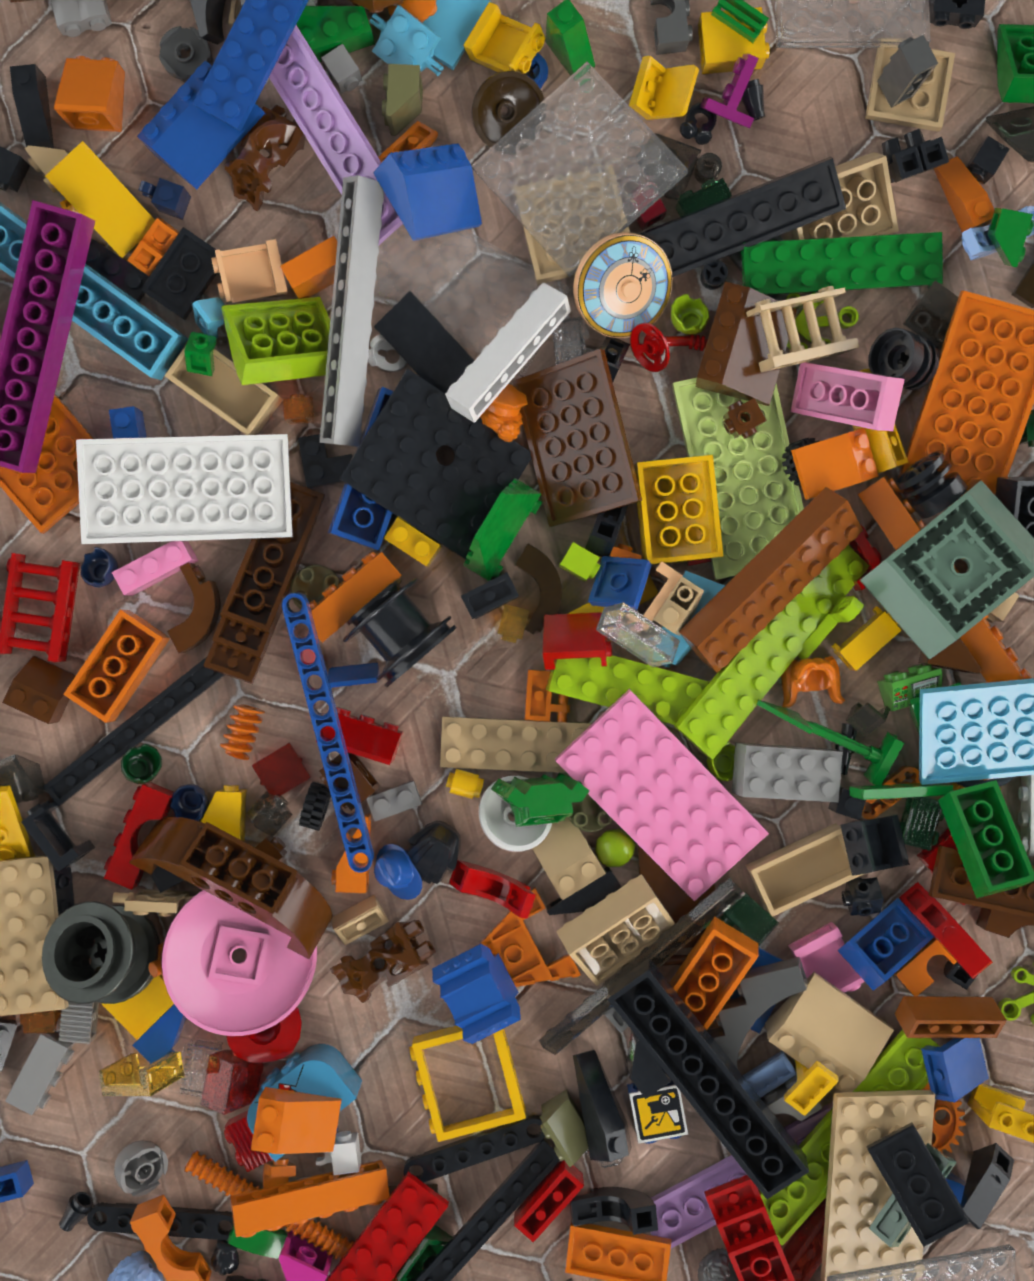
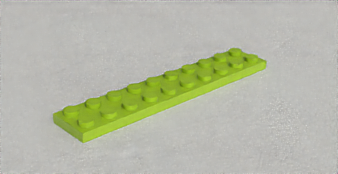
[674,545,869,759]
[759,1029,940,1246]

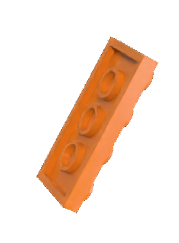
[565,1222,671,1281]

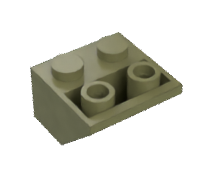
[382,64,423,136]
[540,1089,588,1168]

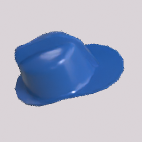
[374,844,422,900]

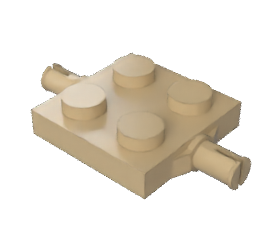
[113,889,193,917]

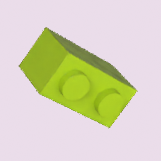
[558,542,601,582]

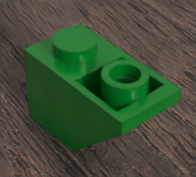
[987,208,1034,267]

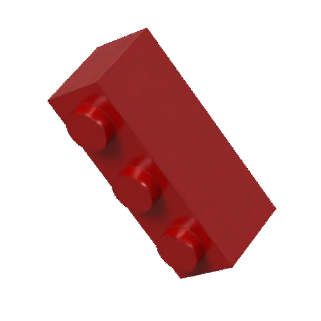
[514,1160,584,1243]

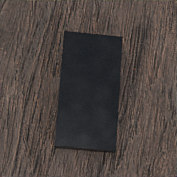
[374,291,475,394]
[866,1122,970,1247]

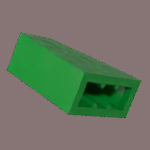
[545,0,595,82]

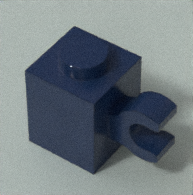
[138,178,191,220]

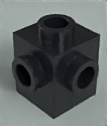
[842,877,884,916]

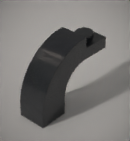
[569,1187,658,1235]

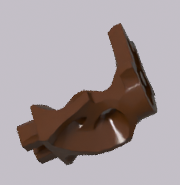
[225,105,305,212]
[330,920,436,1003]

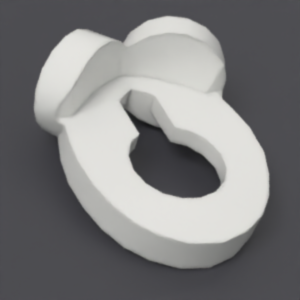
[368,334,407,372]

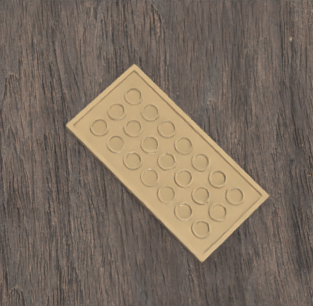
[821,1090,935,1281]

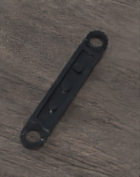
[403,1115,545,1183]
[87,1202,233,1240]

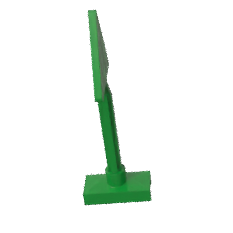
[757,700,904,785]

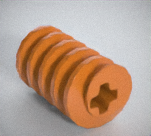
[220,704,265,760]

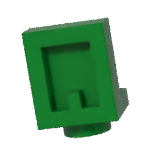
[184,332,217,376]

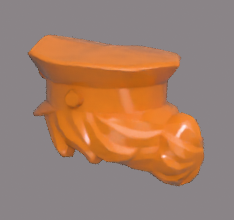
[480,384,528,442]

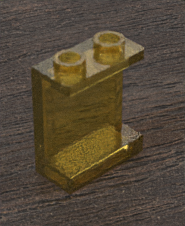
[99,1051,185,1096]

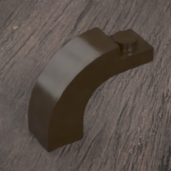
[515,544,562,635]

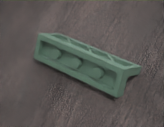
[869,1143,957,1247]

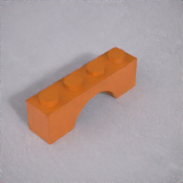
[130,1194,212,1281]

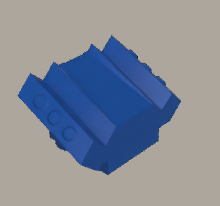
[432,944,521,1044]

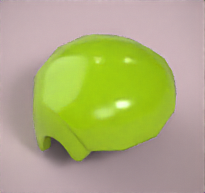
[671,294,710,335]
[706,742,735,781]
[595,829,635,867]

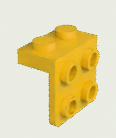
[629,56,699,120]

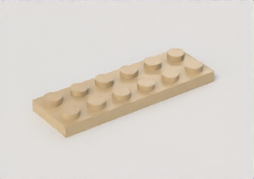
[440,716,592,773]

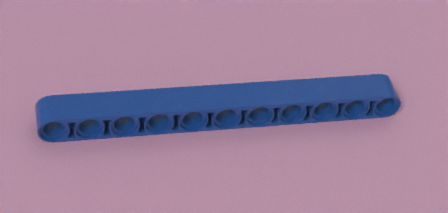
[282,593,374,873]

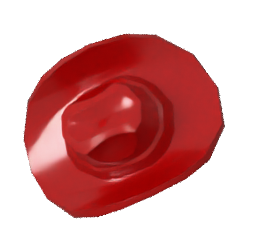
[226,1007,302,1063]

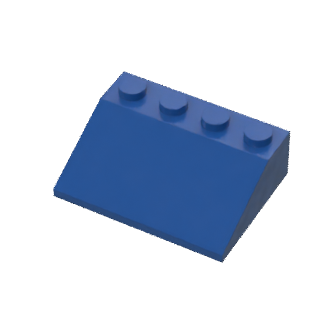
[137,61,265,190]
[373,143,482,241]

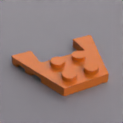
[480,887,581,987]

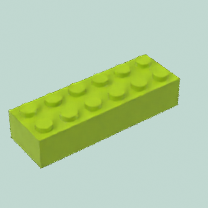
[546,655,709,725]

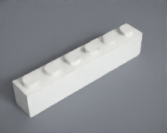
[445,282,571,423]

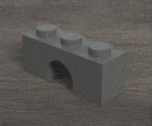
[650,0,693,55]

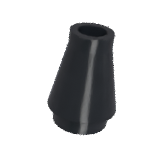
[741,79,765,121]
[59,1192,93,1232]

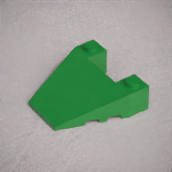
[463,478,543,581]

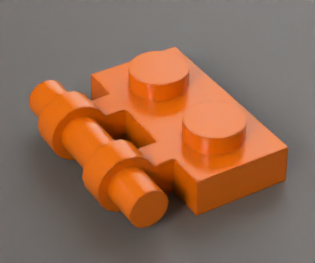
[524,670,571,722]

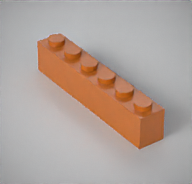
[230,1160,389,1238]

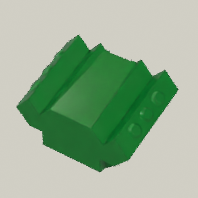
[491,773,589,827]

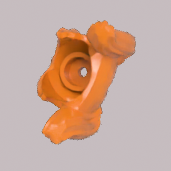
[781,656,845,708]

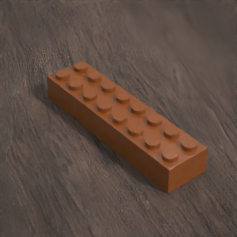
[679,487,863,673]

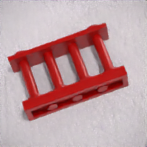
[0,553,80,662]

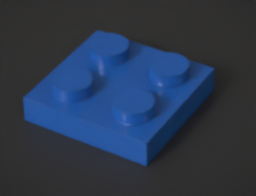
[588,556,652,610]

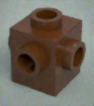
[723,398,767,439]

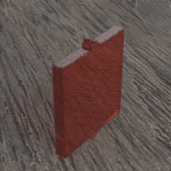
[252,742,311,800]

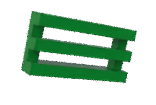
[711,0,769,43]

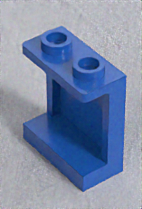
[921,1038,989,1103]

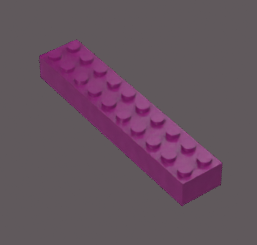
[0,200,95,473]

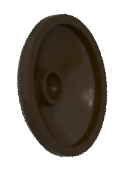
[472,71,546,153]

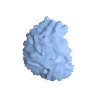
[107,1250,163,1281]

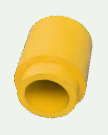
[446,769,484,799]

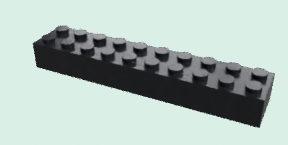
[607,958,809,1199]

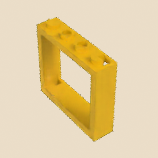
[409,1025,526,1142]

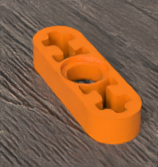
[861,766,920,820]

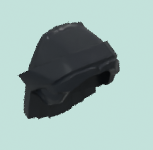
[406,820,461,884]

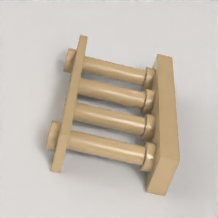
[746,286,859,373]

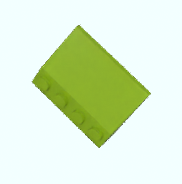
[221,297,330,385]

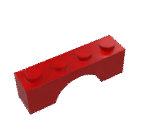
[104,782,174,890]

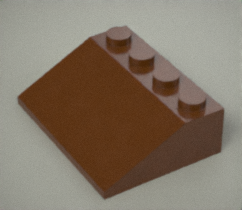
[695,281,797,406]

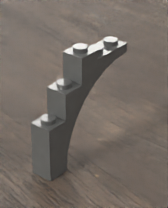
[707,957,808,1069]

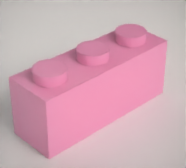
[112,541,198,596]

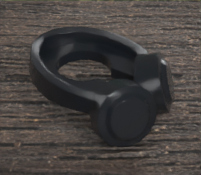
[680,103,717,145]

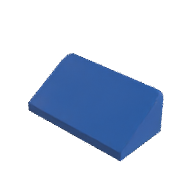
[328,663,380,688]

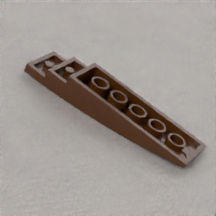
[203,482,325,685]

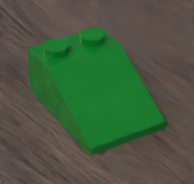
[997,24,1034,103]

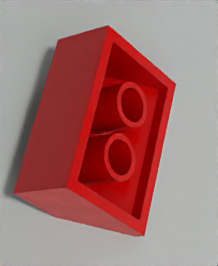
[316,707,403,765]

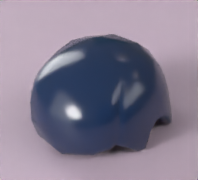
[80,547,118,588]
[170,784,209,821]

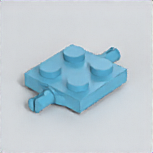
[370,5,444,76]

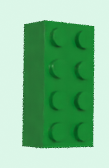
[938,780,1034,899]

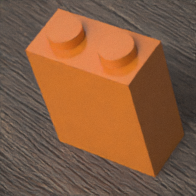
[280,236,337,299]

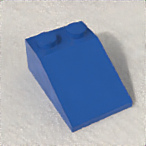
[837,898,934,991]

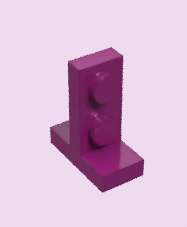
[700,54,759,128]

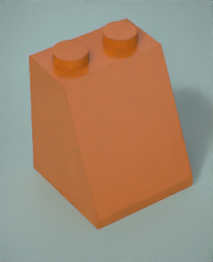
[54,56,125,132]

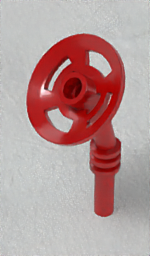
[630,323,708,372]

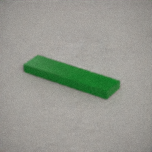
[850,783,953,800]

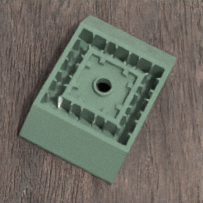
[860,480,1034,659]

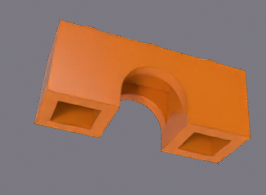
[894,937,957,996]

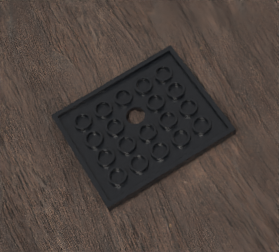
[339,369,531,560]

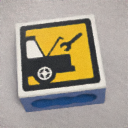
[627,1077,688,1144]

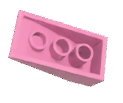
[790,362,904,431]

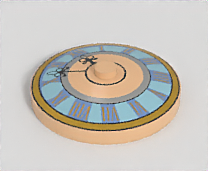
[573,232,672,338]

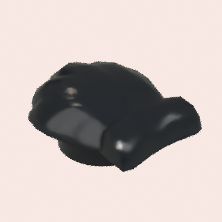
[211,1240,239,1276]

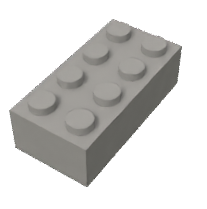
[731,742,843,802]

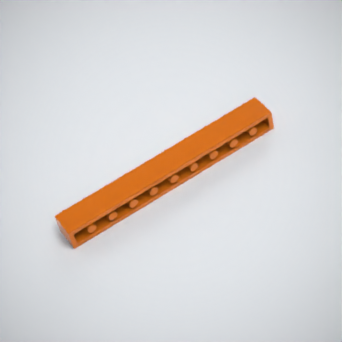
[858,476,1032,683]

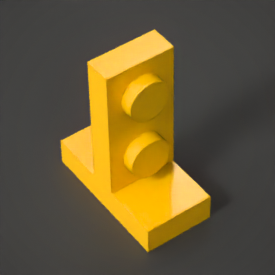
[784,1060,838,1116]

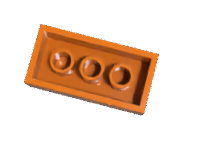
[309,551,402,643]
[63,609,170,723]
[669,916,759,1030]

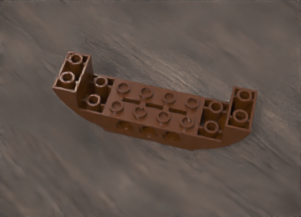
[129,817,333,959]

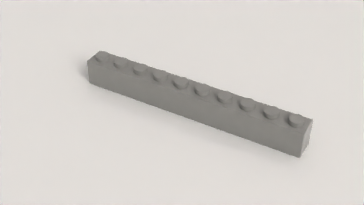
[319,175,384,447]

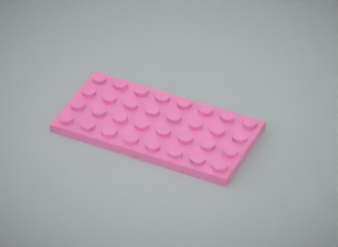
[555,689,769,901]

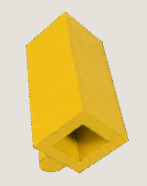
[831,606,901,671]

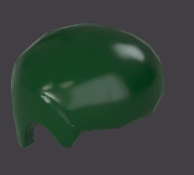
[121,744,162,784]

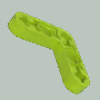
[797,596,864,660]

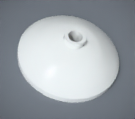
[479,776,552,852]

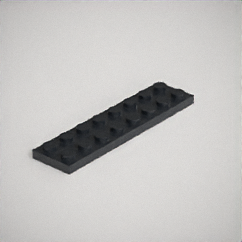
[639,157,846,277]

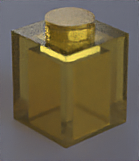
[498,604,529,643]

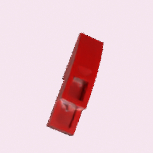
[899,882,993,979]

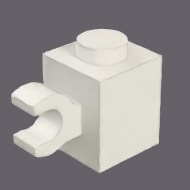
[316,1131,362,1175]

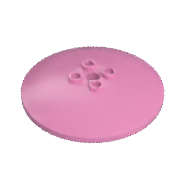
[161,890,317,1036]

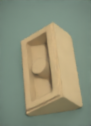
[331,895,389,945]

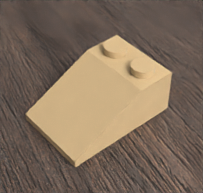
[532,817,606,900]

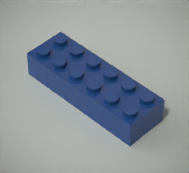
[328,387,392,550]

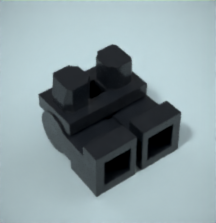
[882,129,949,183]

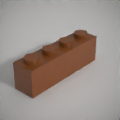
[894,996,1007,1038]

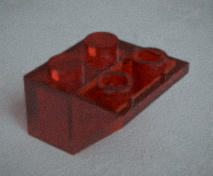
[200,1050,264,1115]

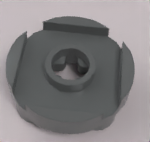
[159,26,212,82]

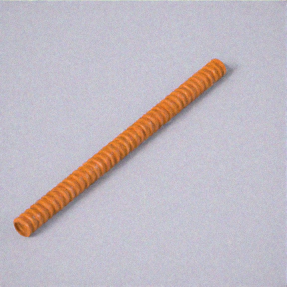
[184,1150,398,1281]

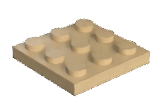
[865,40,955,132]

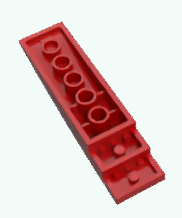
[704,1175,795,1281]

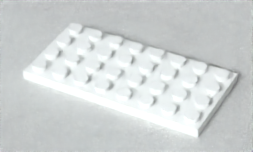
[76,434,293,544]

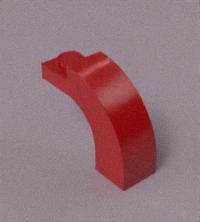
[449,860,536,919]

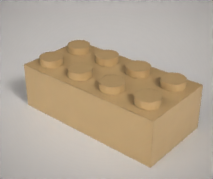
[165,348,283,435]
[745,823,863,917]

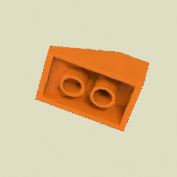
[791,428,879,500]
[251,1087,342,1154]

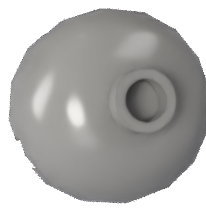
[114,1140,168,1197]

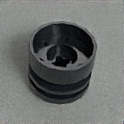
[868,327,939,390]
[896,451,968,519]

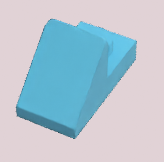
[192,297,225,338]

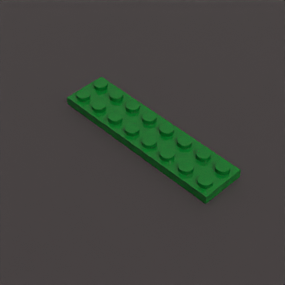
[741,232,943,295]

